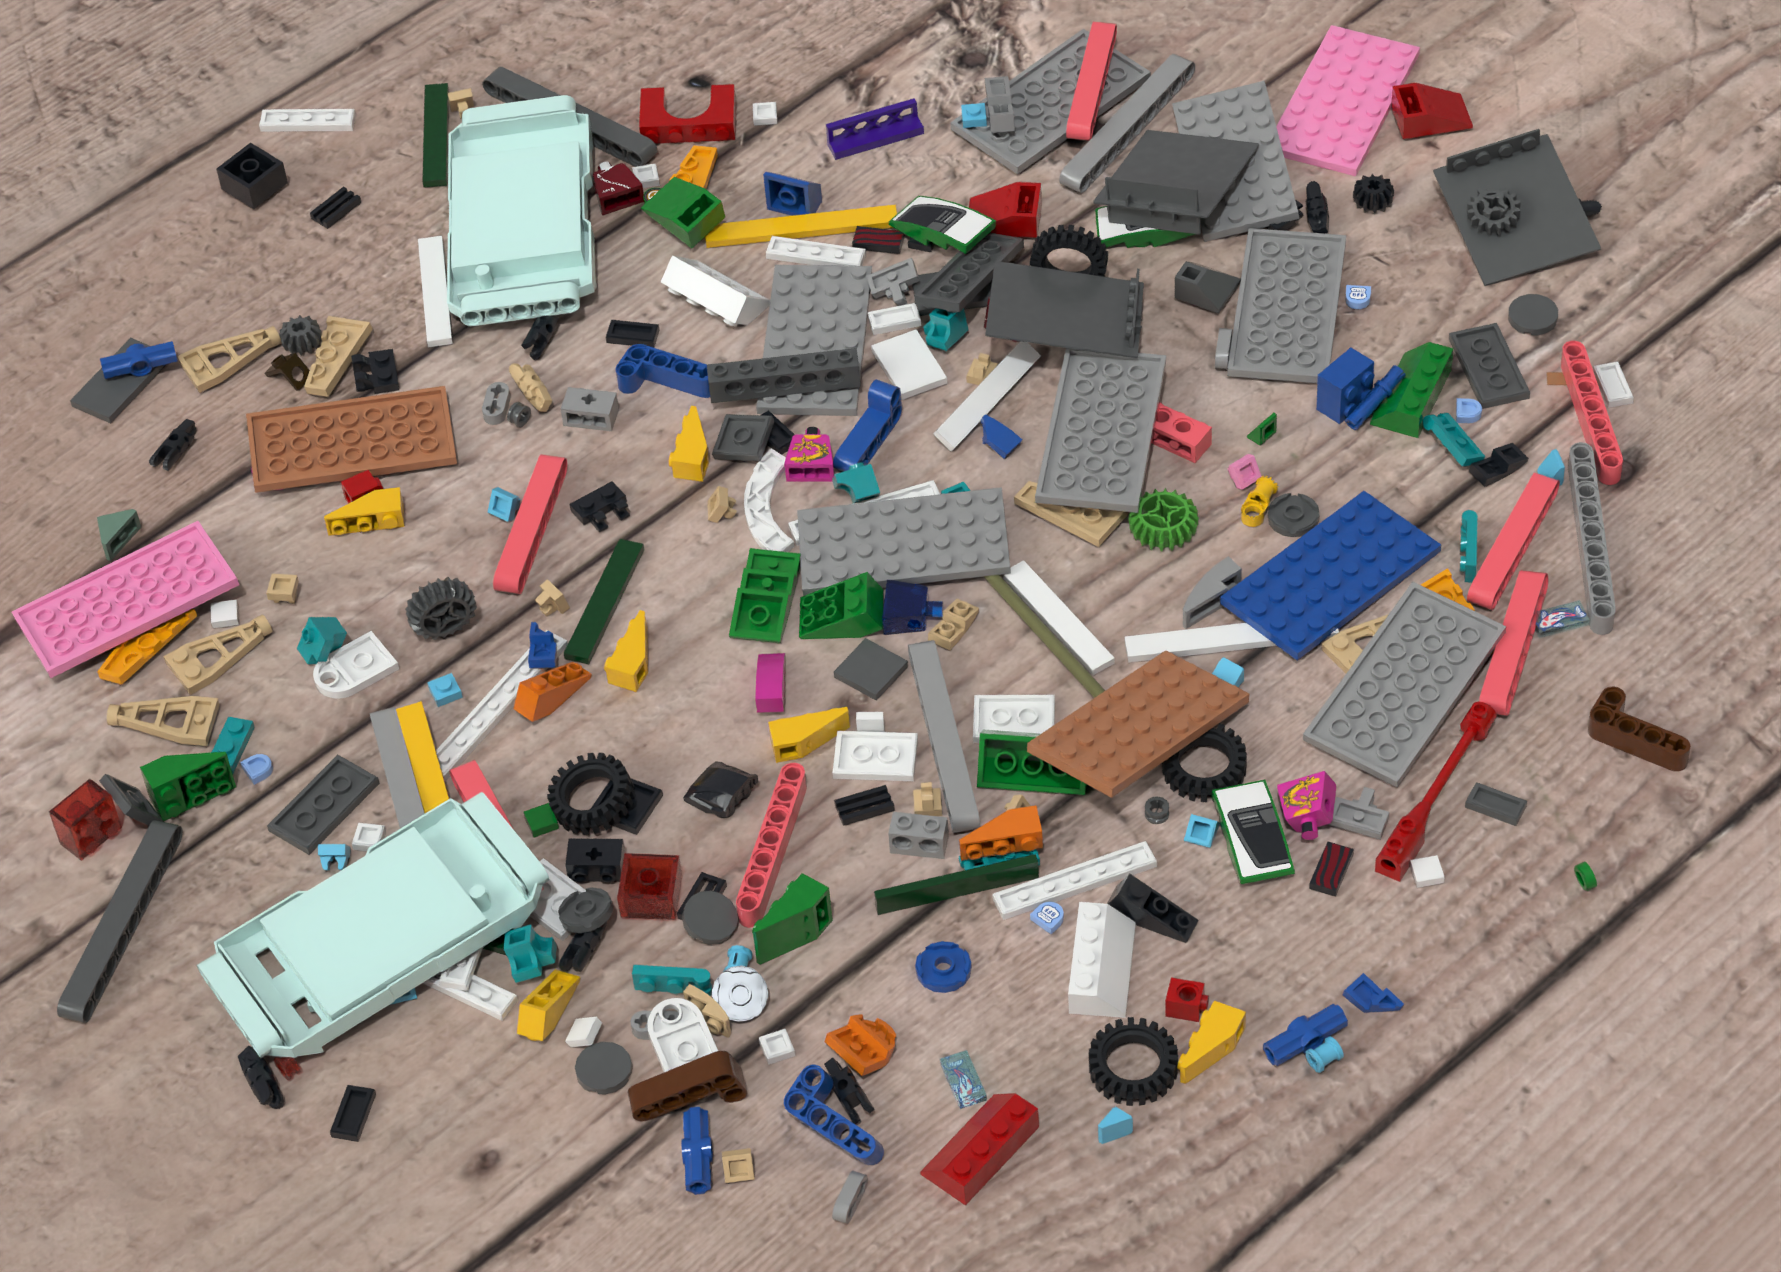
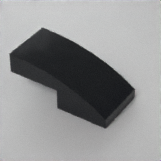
[1469,443,1529,487]

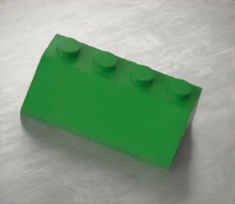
[1370,342,1453,438]
[977,729,1087,795]

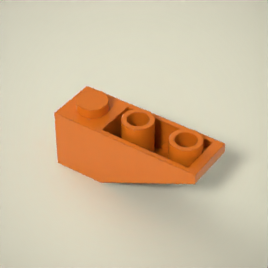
[513,662,592,722]
[959,805,1043,861]

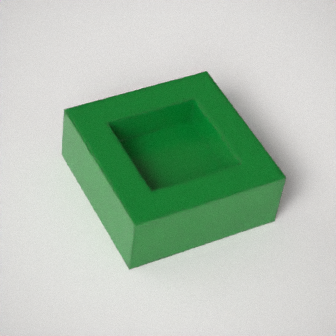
[523,803,559,838]

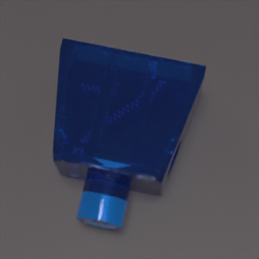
[882,580,944,635]

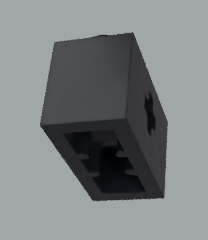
[565,838,626,883]

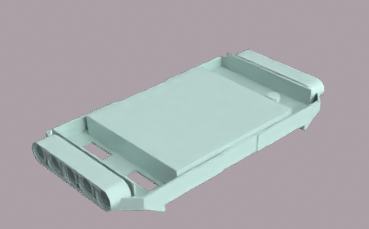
[447,95,597,326]
[196,792,550,1058]

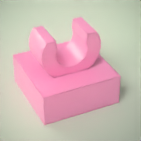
[1227,454,1262,490]

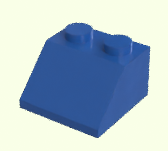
[763,172,822,216]

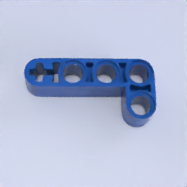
[615,344,710,398]
[833,379,902,472]
[784,1064,884,1165]

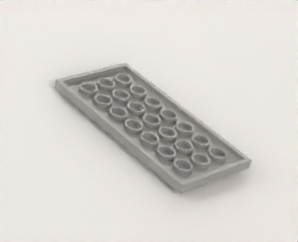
[950,29,1151,174]
[1172,81,1300,242]
[1227,228,1346,383]
[756,265,872,416]
[1035,348,1166,513]
[797,487,1011,596]
[1303,582,1506,787]

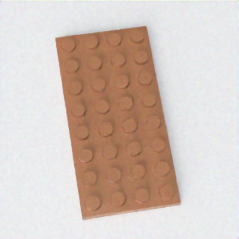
[246,386,457,493]
[1027,650,1249,798]

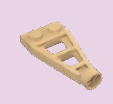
[177,326,282,393]
[163,614,273,695]
[1322,614,1389,673]
[107,696,219,746]

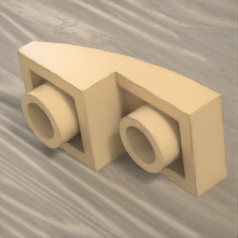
[928,599,979,650]
[683,984,731,1038]

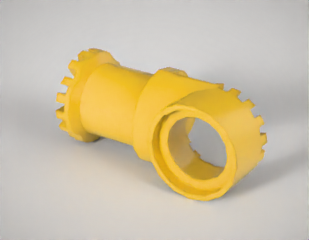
[1241,476,1278,527]

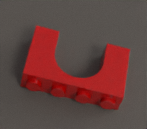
[639,84,736,144]

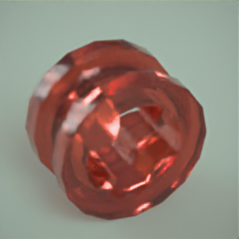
[274,1057,300,1080]

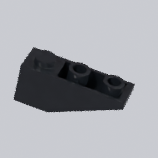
[1107,873,1199,943]

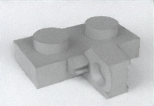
[867,258,920,306]
[1328,787,1389,840]

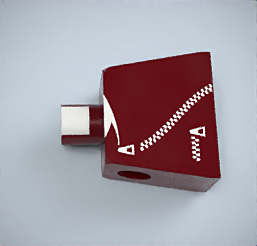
[593,162,644,216]

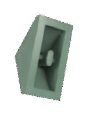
[97,509,141,561]

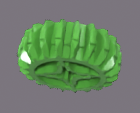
[1129,488,1199,552]

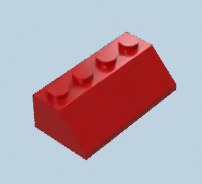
[920,1093,1039,1206]

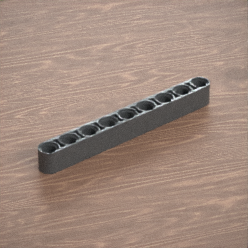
[482,67,658,167]
[57,820,183,1023]

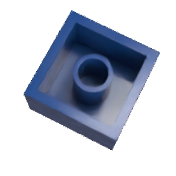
[1316,347,1375,424]

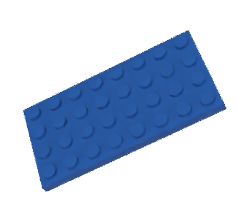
[1220,491,1441,660]

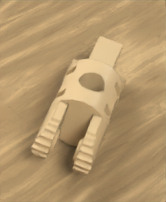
[509,363,552,412]

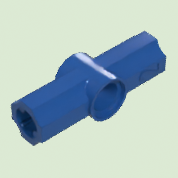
[100,341,178,379]
[1263,1004,1348,1066]
[681,1107,713,1195]

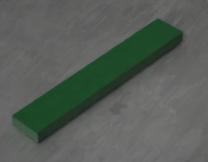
[422,83,449,187]
[564,539,644,664]
[874,854,1039,915]

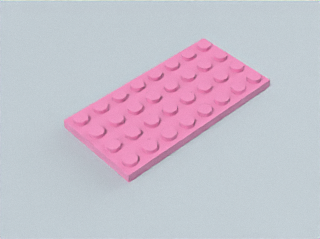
[1276,25,1420,176]
[12,521,239,678]

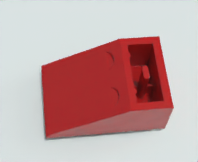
[1391,83,1473,139]
[969,182,1042,238]

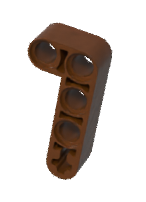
[1588,686,1691,772]
[628,1051,747,1121]

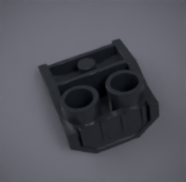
[683,761,759,818]

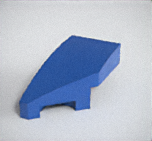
[981,415,1023,459]
[528,622,557,668]
[1342,973,1404,1013]

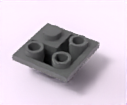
[1175,261,1241,314]

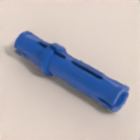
[1345,365,1406,430]

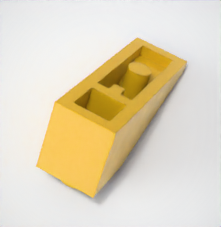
[517,969,580,1041]

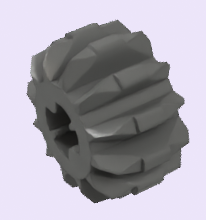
[279,315,322,356]

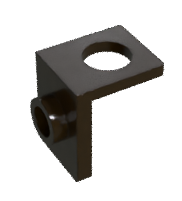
[264,353,310,391]

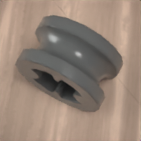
[507,402,531,427]
[1145,796,1169,824]

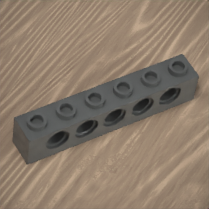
[707,348,861,403]

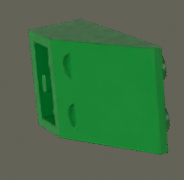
[641,177,726,248]
[799,572,883,639]
[140,752,236,822]
[752,873,833,965]

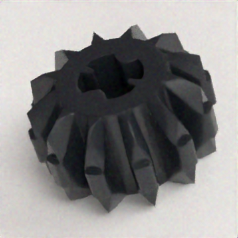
[1353,173,1394,214]

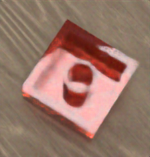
[49,779,122,861]
[617,853,682,920]

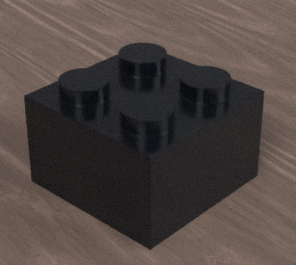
[216,142,288,209]

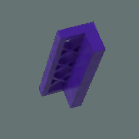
[826,98,924,160]

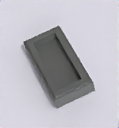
[1465,782,1527,826]

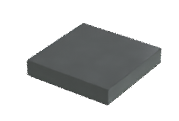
[712,414,774,461]
[834,638,908,701]
[99,774,163,826]

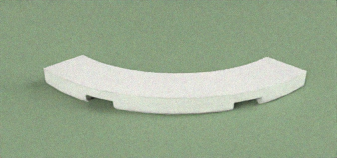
[744,448,795,552]

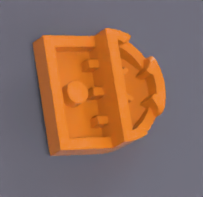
[824,1014,896,1076]

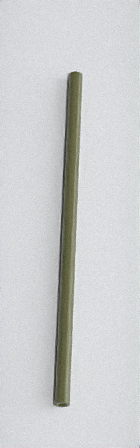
[983,575,1105,698]

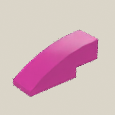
[755,653,785,713]

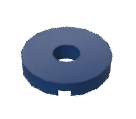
[915,941,972,993]

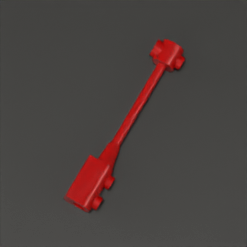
[1375,701,1497,882]

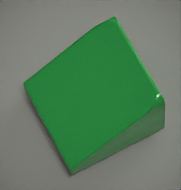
[1247,412,1277,445]

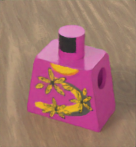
[784,427,834,482]
[1277,771,1336,840]

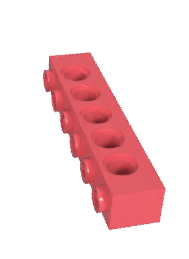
[1151,402,1212,463]

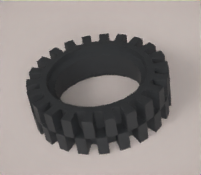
[1030,225,1108,277]
[1162,723,1247,802]
[547,753,635,835]
[1088,1017,1178,1106]

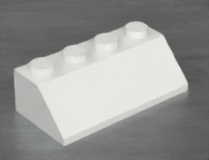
[661,256,770,327]
[1068,902,1136,1018]

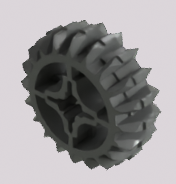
[405,577,477,640]

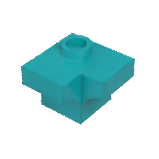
[923,308,969,351]
[832,463,880,504]
[297,617,347,664]
[504,924,557,983]

